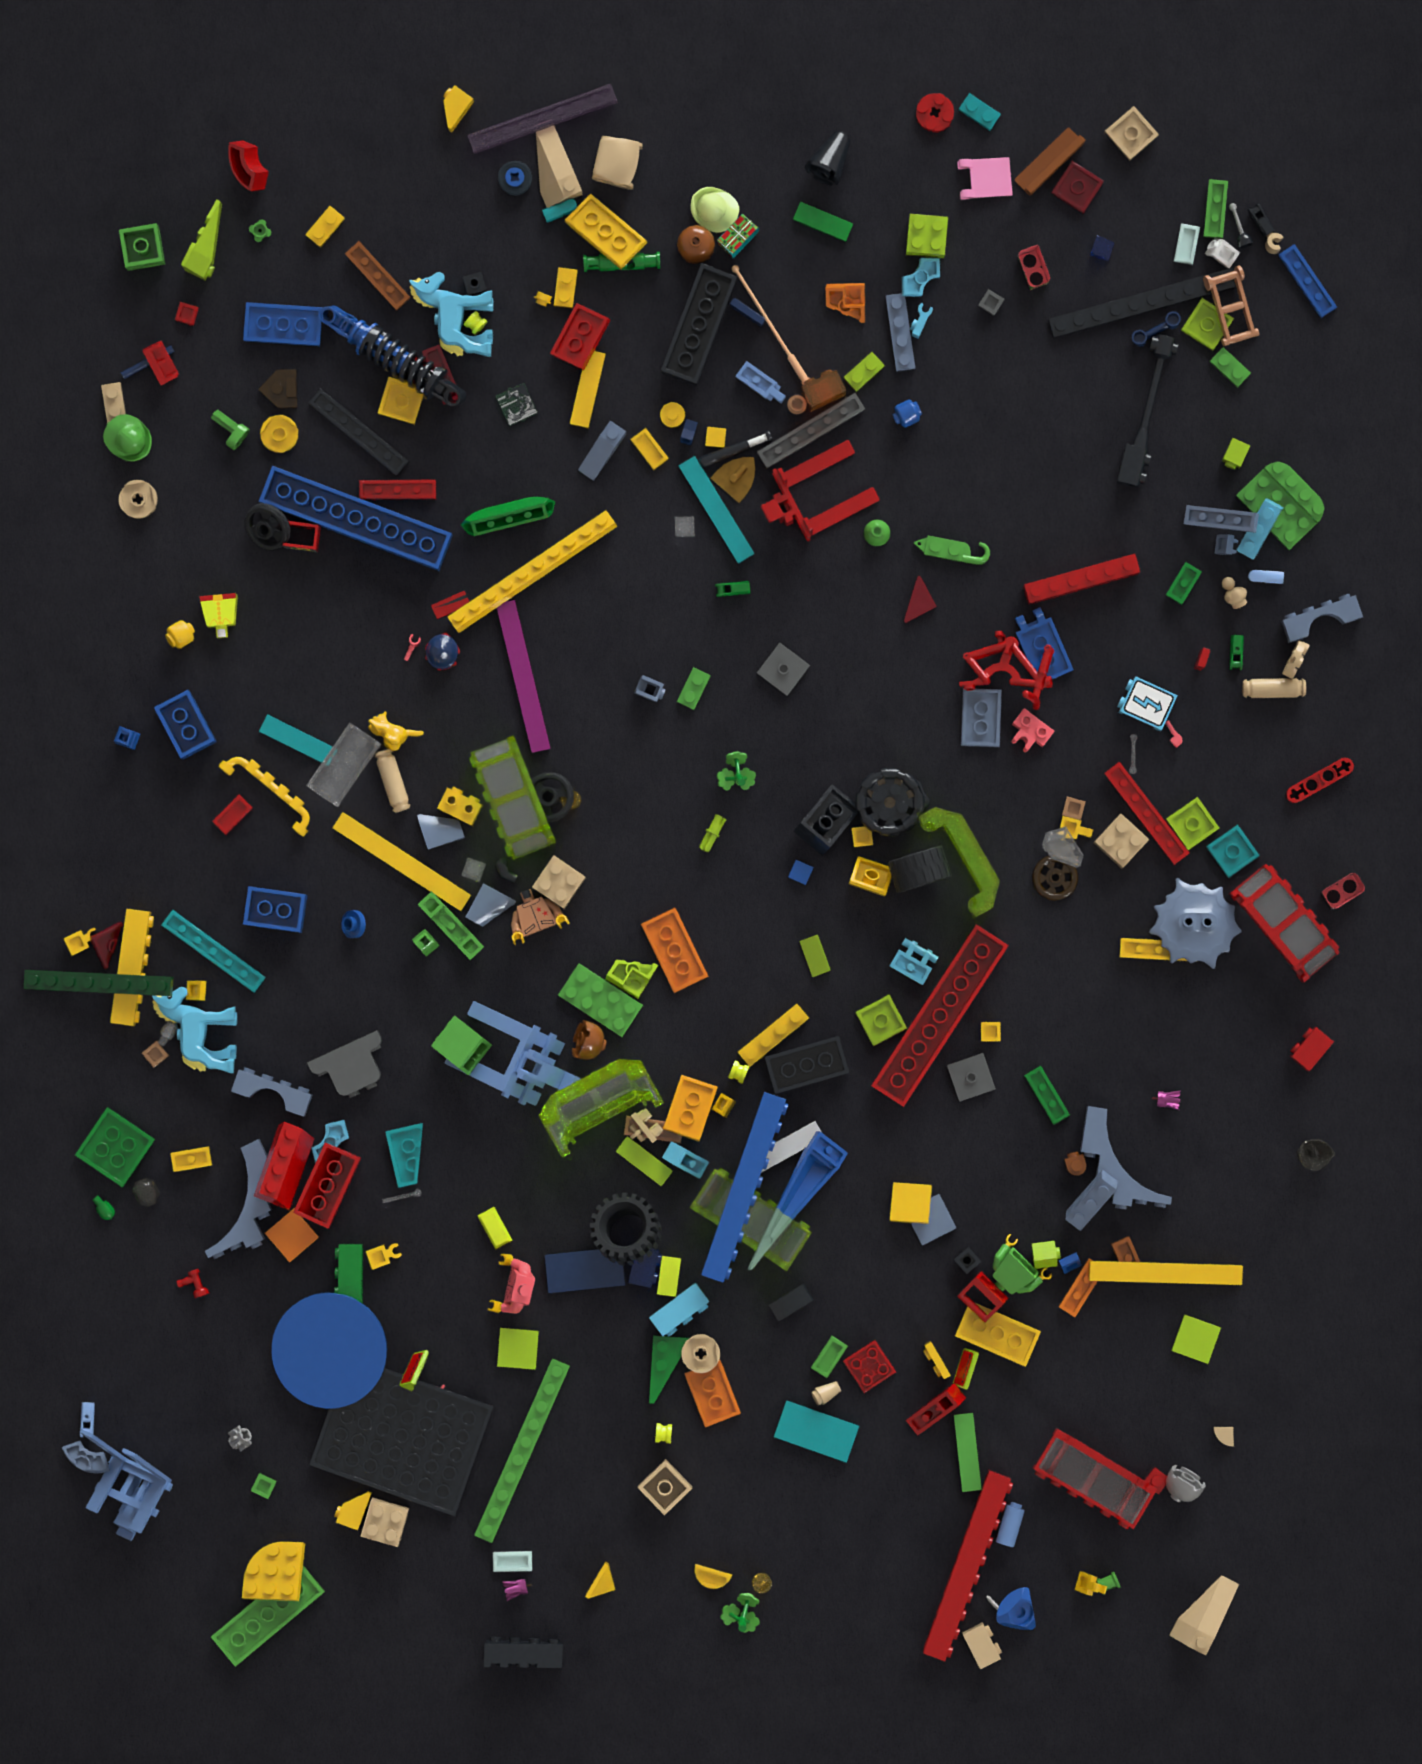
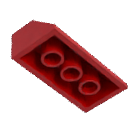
[253,1122,314,1210]
[293,1142,361,1229]

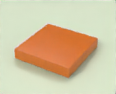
[265,1208,319,1262]

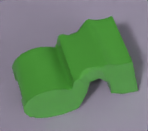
[412,929,440,957]

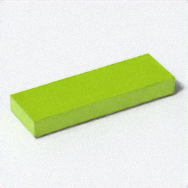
[616,1136,673,1186]

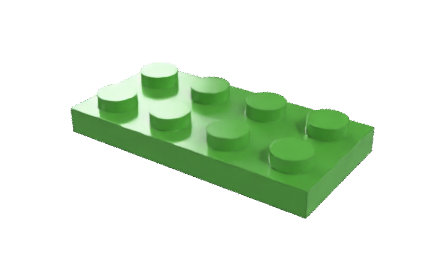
[558,963,643,1037]

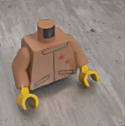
[511,889,569,945]

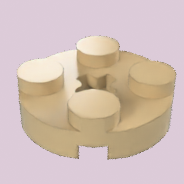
[119,480,158,519]
[1282,640,1310,679]
[682,1334,720,1373]

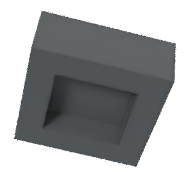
[978,289,1004,316]

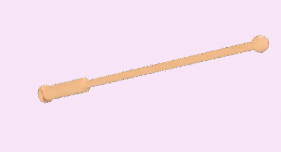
[732,265,810,385]

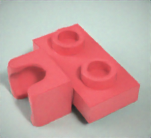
[1011,708,1054,753]

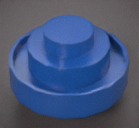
[341,910,366,938]

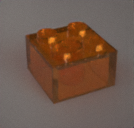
[801,369,846,412]

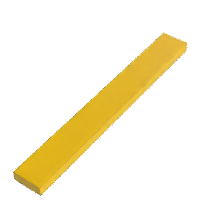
[333,812,472,911]
[1089,1261,1243,1285]

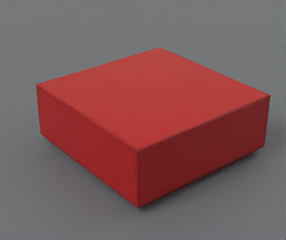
[175,302,199,326]

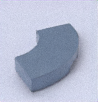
[62,1441,110,1473]

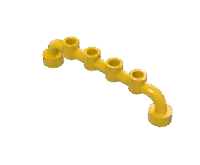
[218,757,310,837]

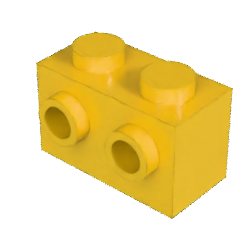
[437,786,482,826]

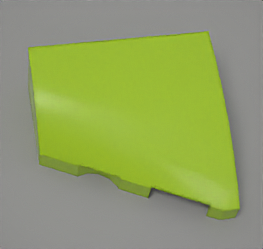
[605,960,658,999]

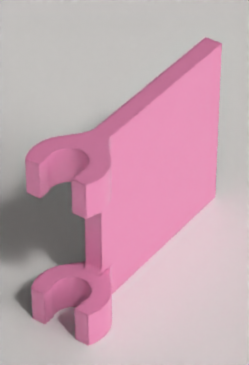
[957,157,1012,200]

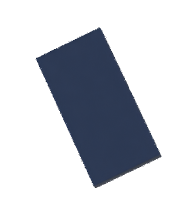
[545,1249,625,1293]

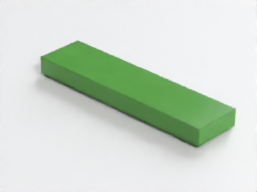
[954,1413,982,1492]

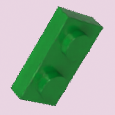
[1166,562,1202,605]

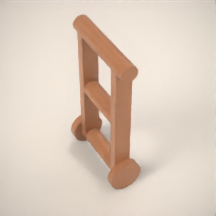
[1203,265,1259,346]

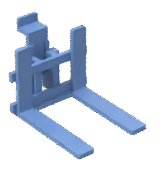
[445,1001,581,1106]
[80,1429,173,1541]

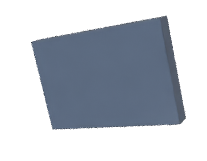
[961,688,1002,747]

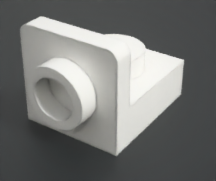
[1205,238,1240,268]

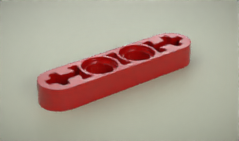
[1286,758,1354,803]

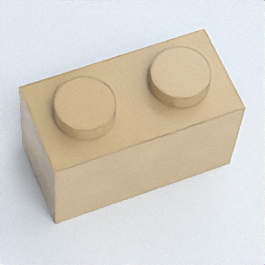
[962,1622,1002,1669]

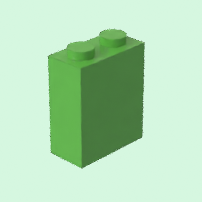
[431,1015,492,1075]

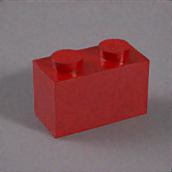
[1290,1027,1334,1071]

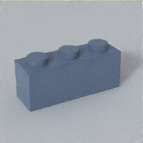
[1065,1170,1117,1231]

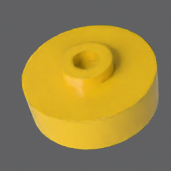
[660,402,685,428]

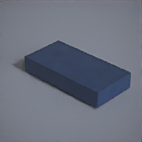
[730,298,765,328]

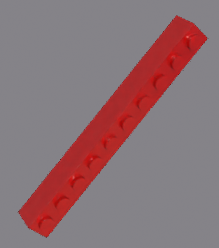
[923,1470,1013,1661]

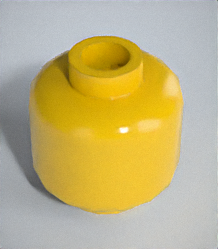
[165,620,195,649]

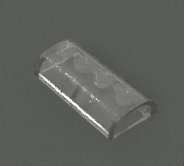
[306,723,381,807]

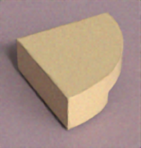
[1213,1427,1234,1446]

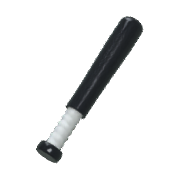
[699,430,773,468]

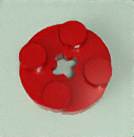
[916,93,954,132]

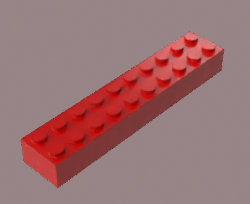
[871,924,1009,1107]

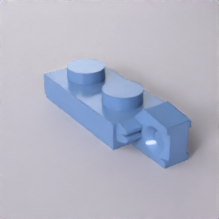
[735,361,786,403]

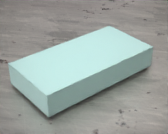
[1174,223,1200,265]
[493,1551,532,1572]

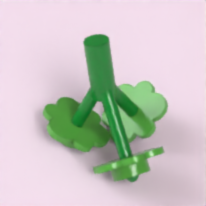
[717,751,756,791]
[720,1593,760,1633]

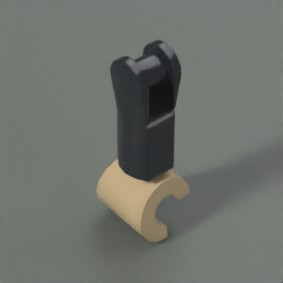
[1247,203,1284,254]

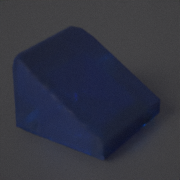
[1090,235,1114,261]

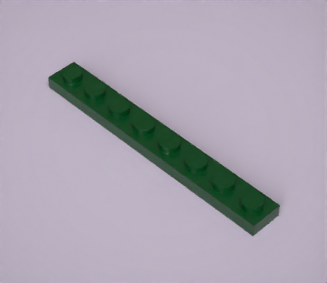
[24,970,173,996]

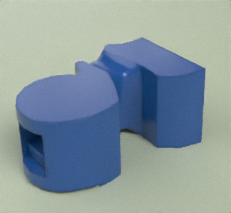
[114,726,140,750]

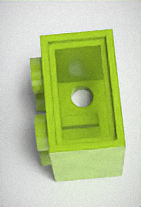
[906,214,948,259]

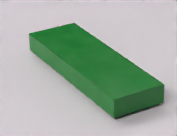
[793,202,853,242]
[1024,1066,1070,1125]

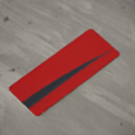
[431,591,469,619]

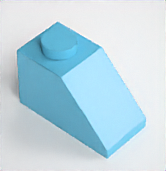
[662,1141,709,1179]

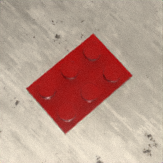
[550,303,611,370]

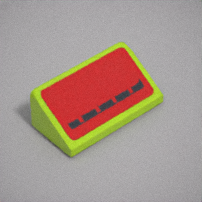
[953,1348,979,1390]
[400,1350,429,1391]

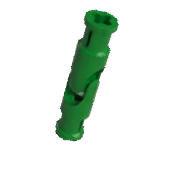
[583,252,660,272]

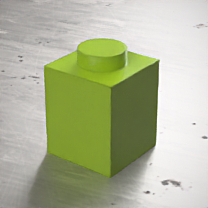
[1222,438,1250,470]
[1032,1241,1061,1269]

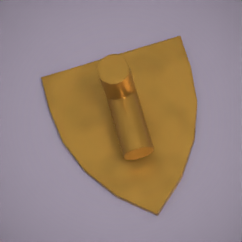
[710,457,755,503]

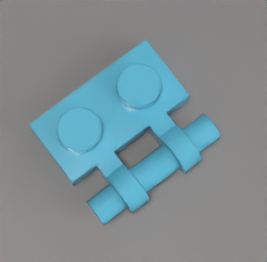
[890,938,938,985]

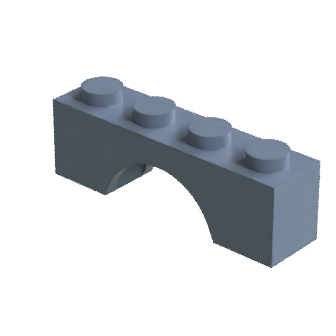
[1281,594,1363,644]
[231,1067,313,1116]

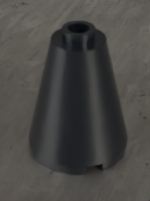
[804,131,851,186]

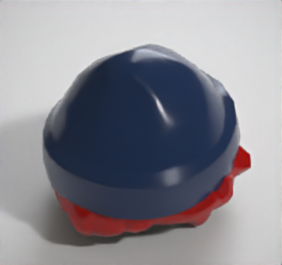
[425,633,460,670]

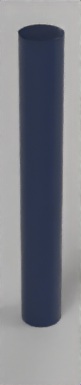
[121,345,175,379]

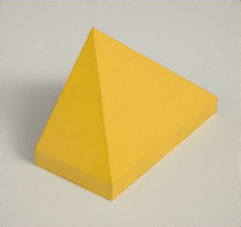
[585,1562,615,1599]

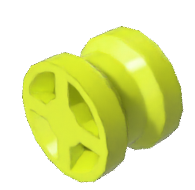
[464,311,488,335]
[728,1060,749,1084]
[655,1423,672,1444]

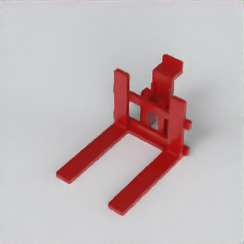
[761,440,879,542]

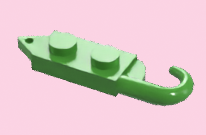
[914,535,990,565]

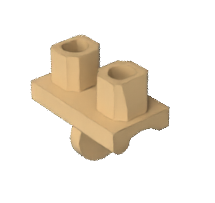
[629,1109,663,1143]

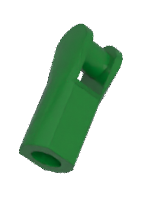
[715,581,750,597]
[1229,635,1244,670]

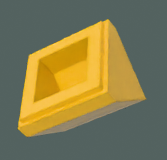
[712,1093,736,1118]

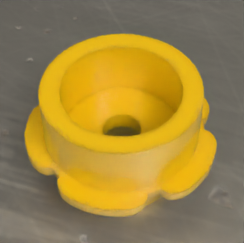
[534,291,552,307]

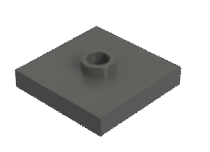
[757,643,810,696]
[947,1053,996,1102]

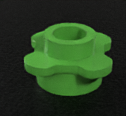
[249,220,272,242]

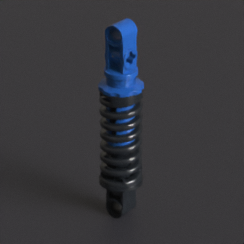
[319,306,466,406]

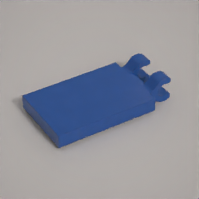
[1015,607,1074,679]

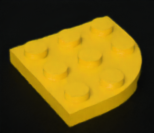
[242,1542,305,1601]

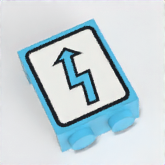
[1117,676,1178,731]

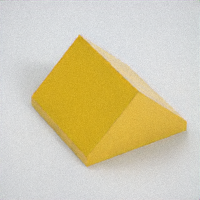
[849,856,892,897]

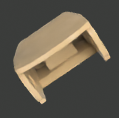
[592,136,643,190]

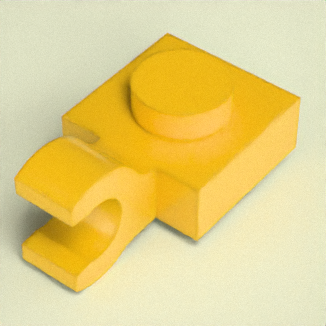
[1058,816,1093,840]
[1075,1571,1107,1596]

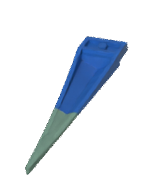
[748,1131,848,1270]

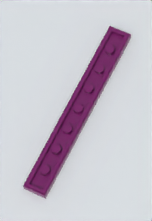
[497,600,551,753]

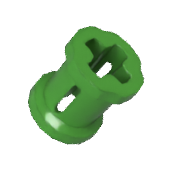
[1097,1571,1120,1595]

